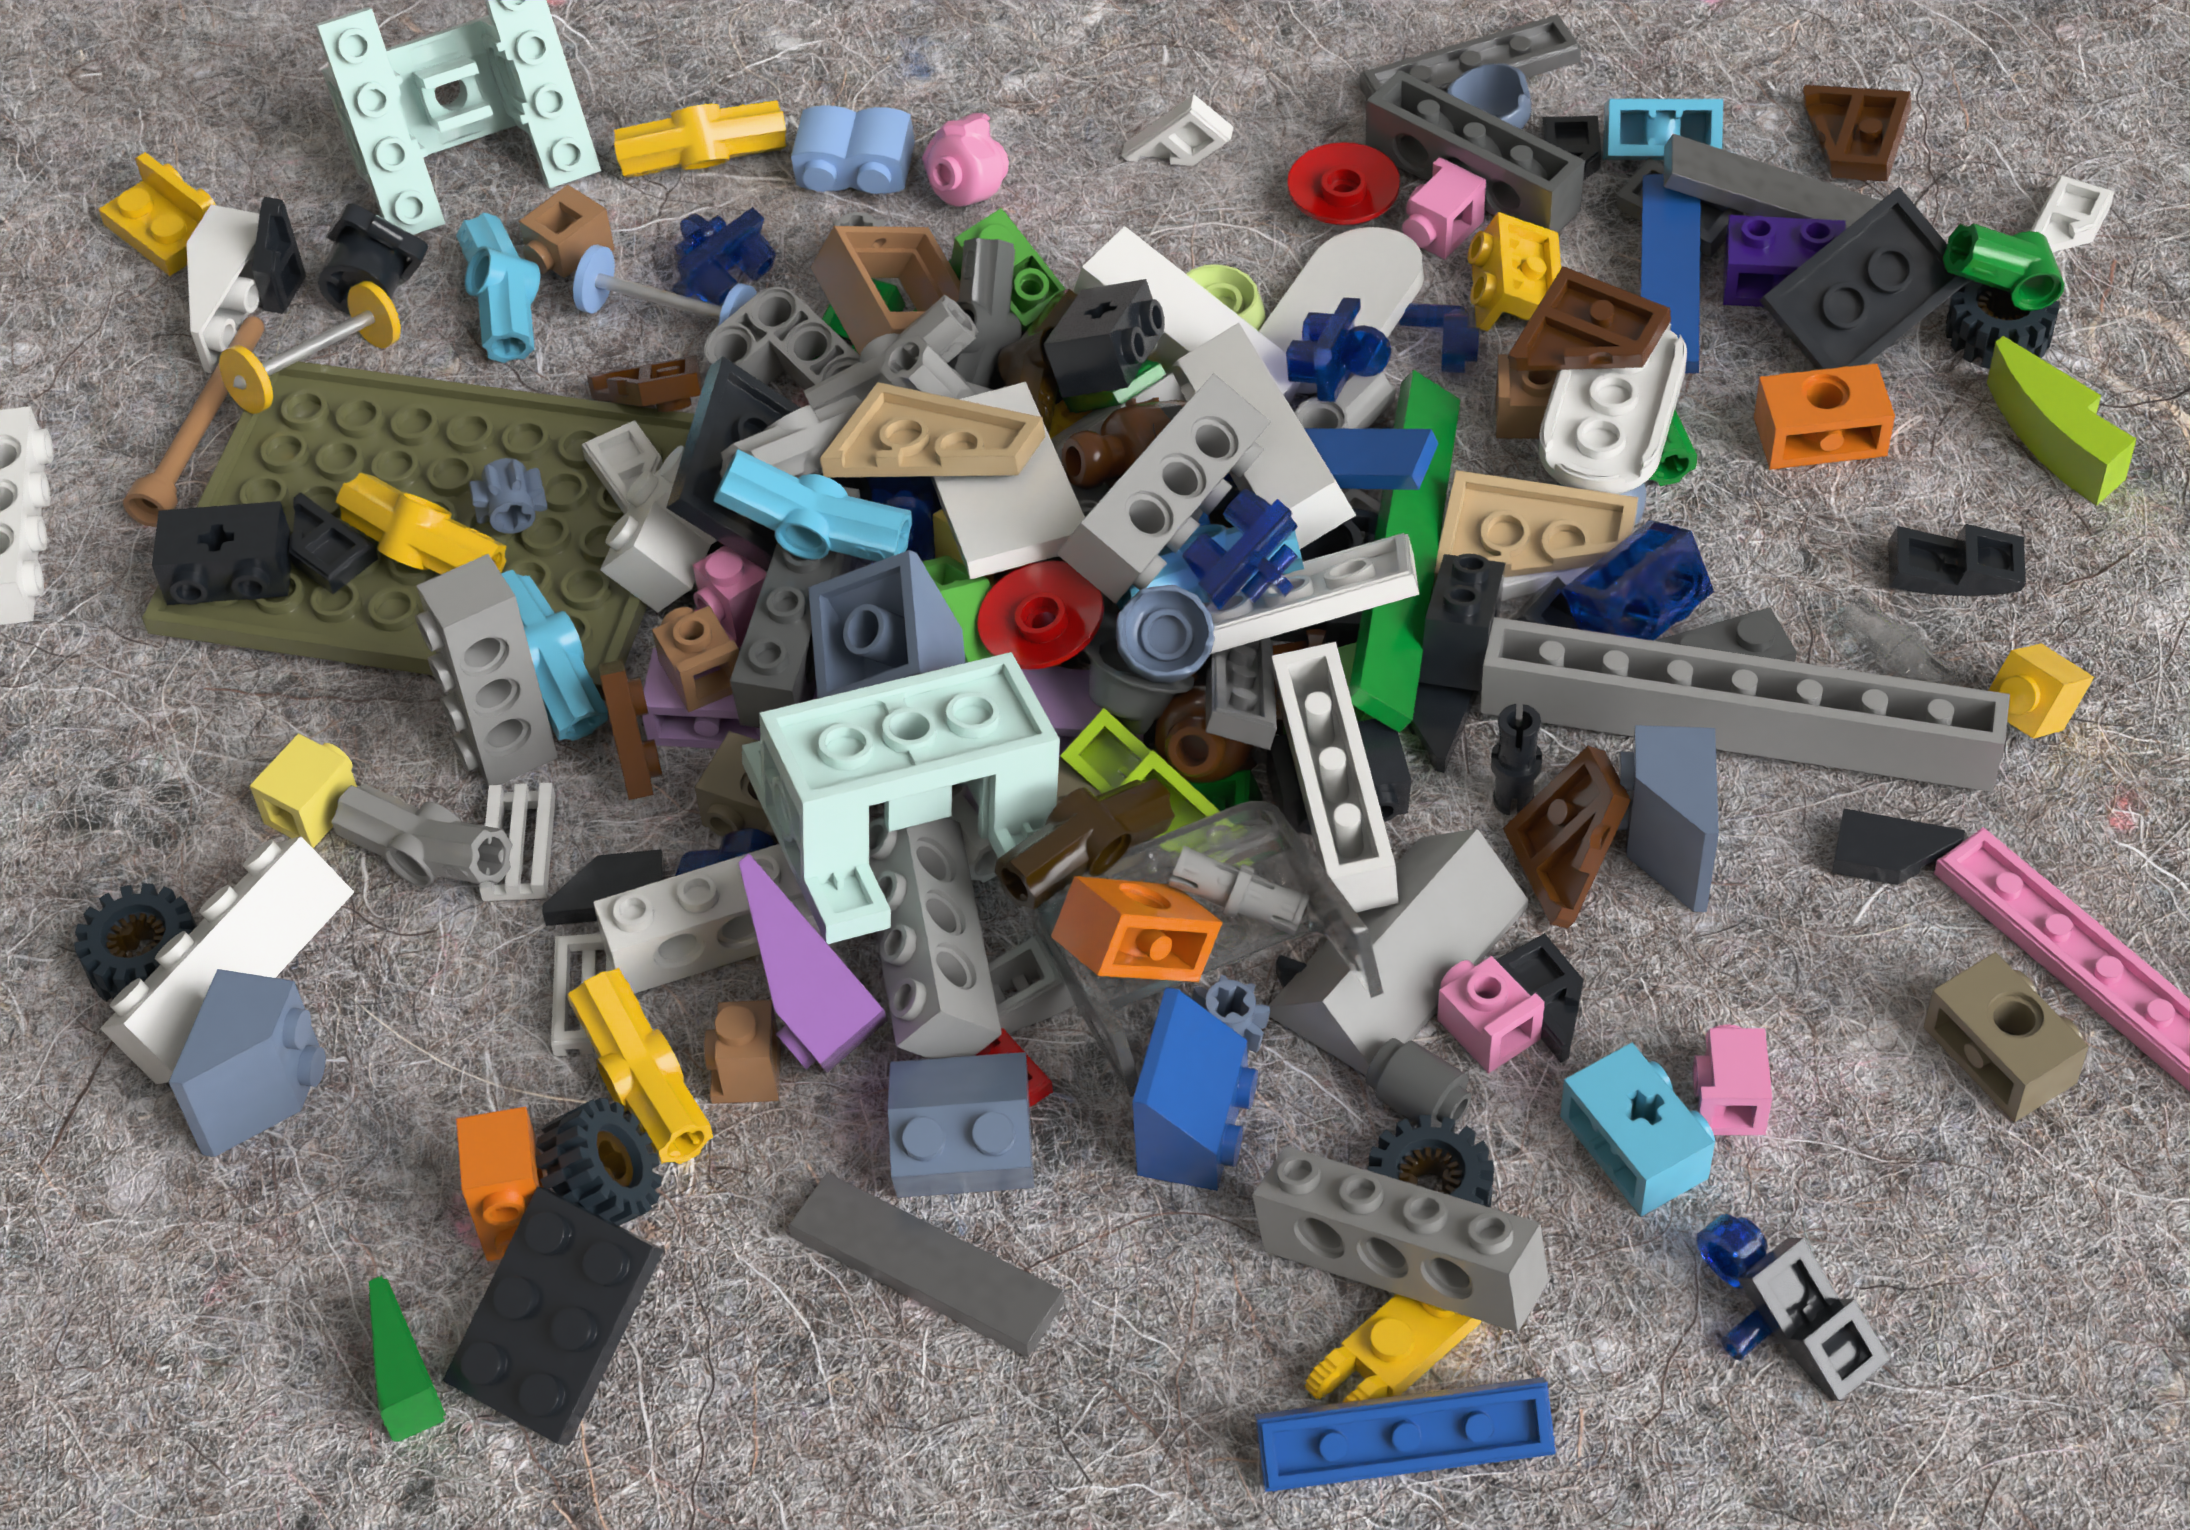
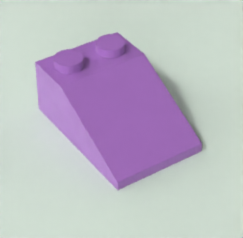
[738,854,888,1073]

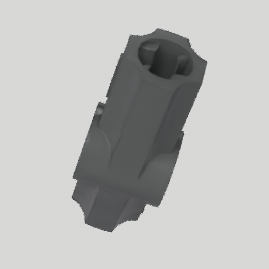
[947,238,1022,388]

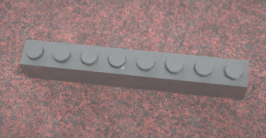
[1480,617,2010,792]

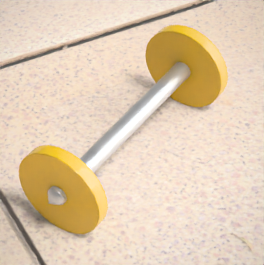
[219,281,401,414]

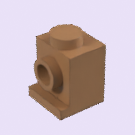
[519,184,615,278]
[1495,354,1558,439]
[652,605,739,713]
[704,1000,781,1104]

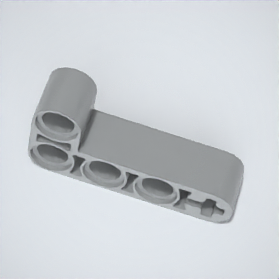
[704,286,860,390]

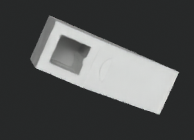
[187,205,260,373]

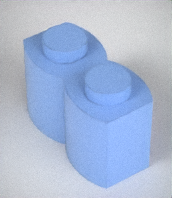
[791,105,915,194]

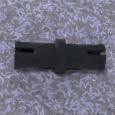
[1491,704,1542,816]

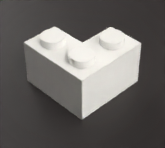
[600,445,717,613]

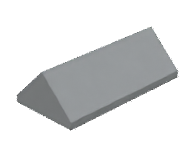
[1268,828,1529,1076]

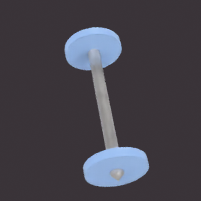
[573,244,757,326]

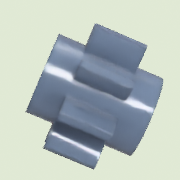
[469,458,548,533]
[1192,975,1270,1053]

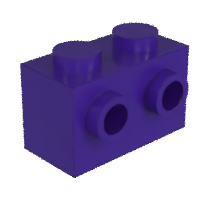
[1723,215,1846,307]

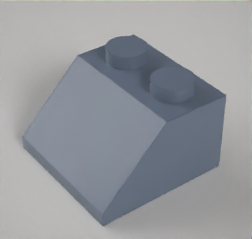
[808,550,965,699]
[1617,725,1719,912]
[169,969,326,1157]
[888,1052,1035,1198]

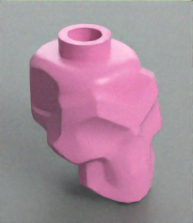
[922,113,1008,207]

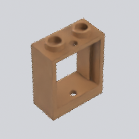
[810,226,960,356]

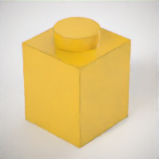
[1988,643,2094,739]

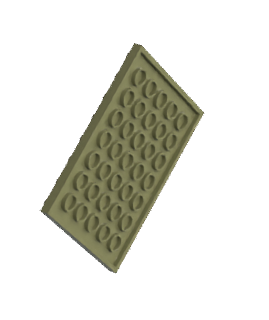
[142,358,695,701]

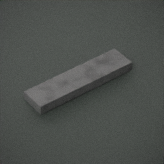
[1360,15,1581,99]
[1664,134,1881,229]
[1206,637,1277,750]
[789,1173,1065,1357]

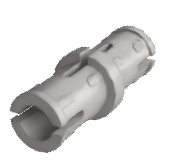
[1168,845,1309,936]

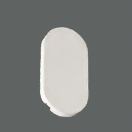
[1259,227,1424,394]
[1539,323,1687,494]

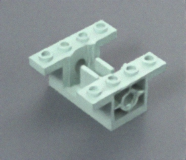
[315,0,601,235]
[742,652,1060,944]

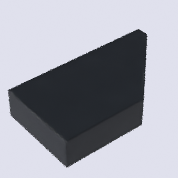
[1541,116,1601,181]
[252,197,306,314]
[289,492,378,594]
[1407,674,1479,773]
[1832,809,1965,885]
[542,849,665,926]
[1496,933,1584,1063]

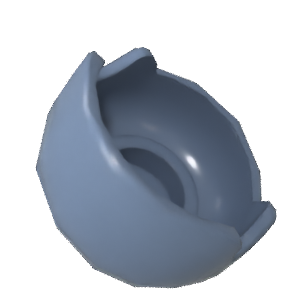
[1447,63,1532,130]
[1116,585,1215,683]

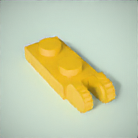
[1304,1294,1482,1403]

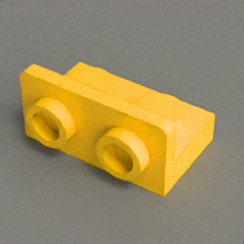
[98,152,217,276]
[1467,212,1561,332]

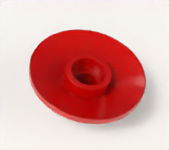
[1287,142,1400,225]
[977,561,1104,670]

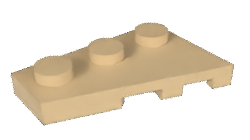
[820,382,1046,477]
[1433,470,1638,586]

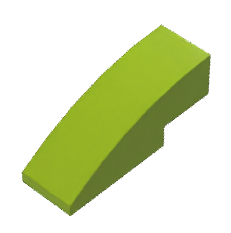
[1987,336,2137,506]
[1060,708,1249,863]

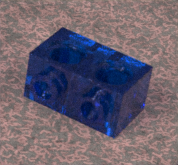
[1563,520,1715,641]

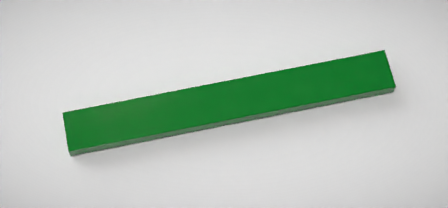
[1349,369,1461,732]

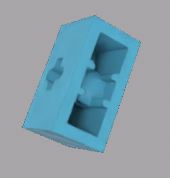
[1603,99,1723,160]
[1560,1042,1715,1217]

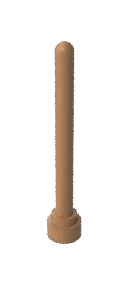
[123,316,265,527]

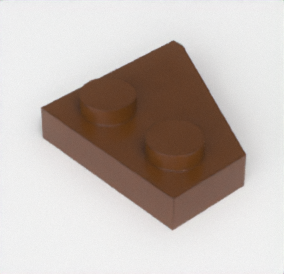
[1803,84,1911,182]
[1508,266,1671,371]
[587,355,701,412]
[598,659,663,800]
[1502,746,1631,929]

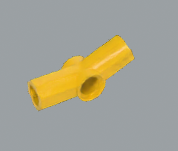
[614,101,786,178]
[336,472,506,574]
[567,968,713,1164]

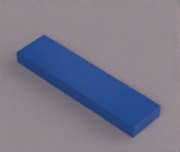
[1641,174,1701,373]
[1224,428,1438,490]
[1255,1377,1556,1492]

